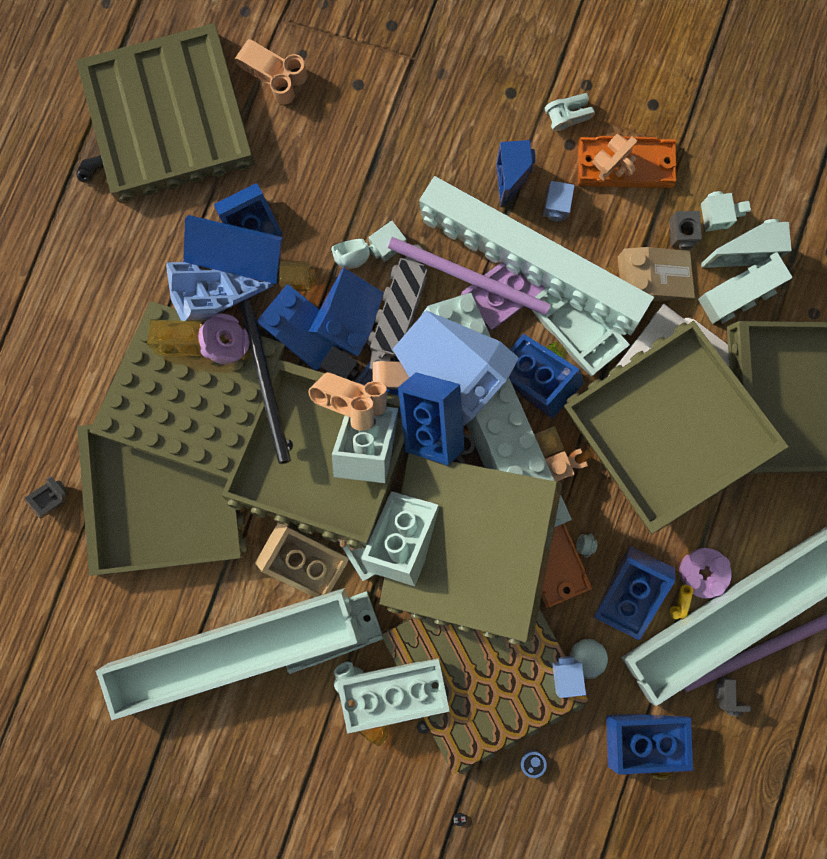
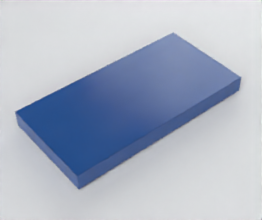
[183,215,283,284]

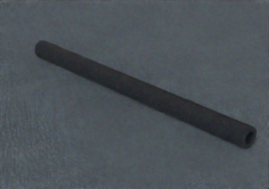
[239,300,291,464]

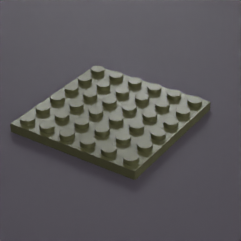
[89,301,286,480]

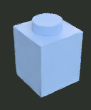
[543,181,574,222]
[552,656,586,698]

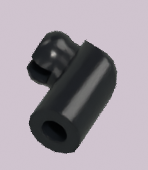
[76,155,104,183]

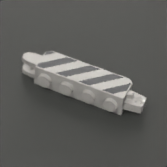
[368,244,427,372]

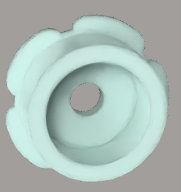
[576,533,597,558]

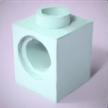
[368,221,406,263]

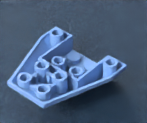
[393,310,519,426]

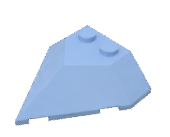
[166,262,274,325]

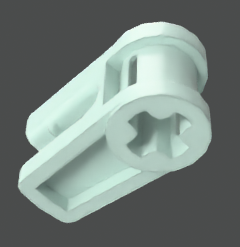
[545,93,595,132]

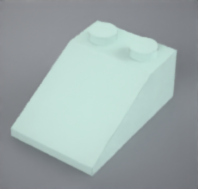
[701,219,791,268]
[332,407,398,483]
[361,491,439,586]

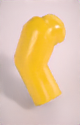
[670,585,694,620]

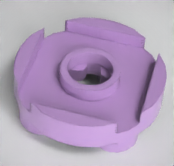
[198,314,249,365]
[679,548,731,598]

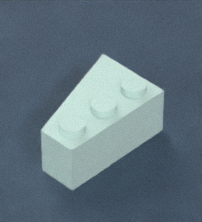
[698,252,793,324]

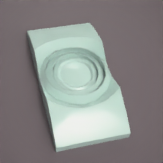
[532,288,630,377]

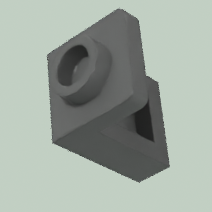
[25,476,67,519]
[715,676,751,716]

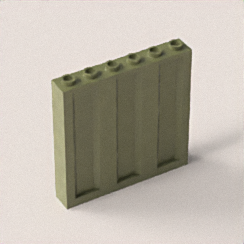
[76,23,255,202]

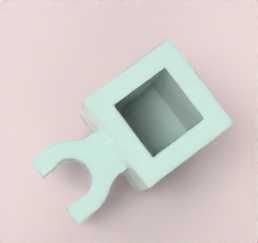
[701,191,751,232]

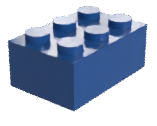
[398,372,465,465]

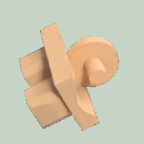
[592,134,637,181]

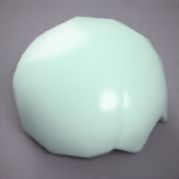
[331,239,370,269]
[569,639,608,679]

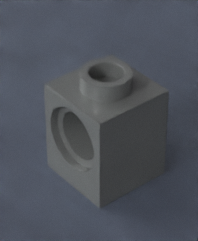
[669,211,702,250]

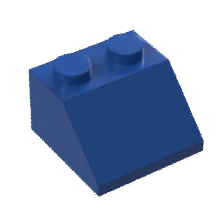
[496,140,536,207]
[214,183,283,236]

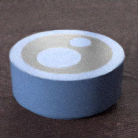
[520,750,547,778]

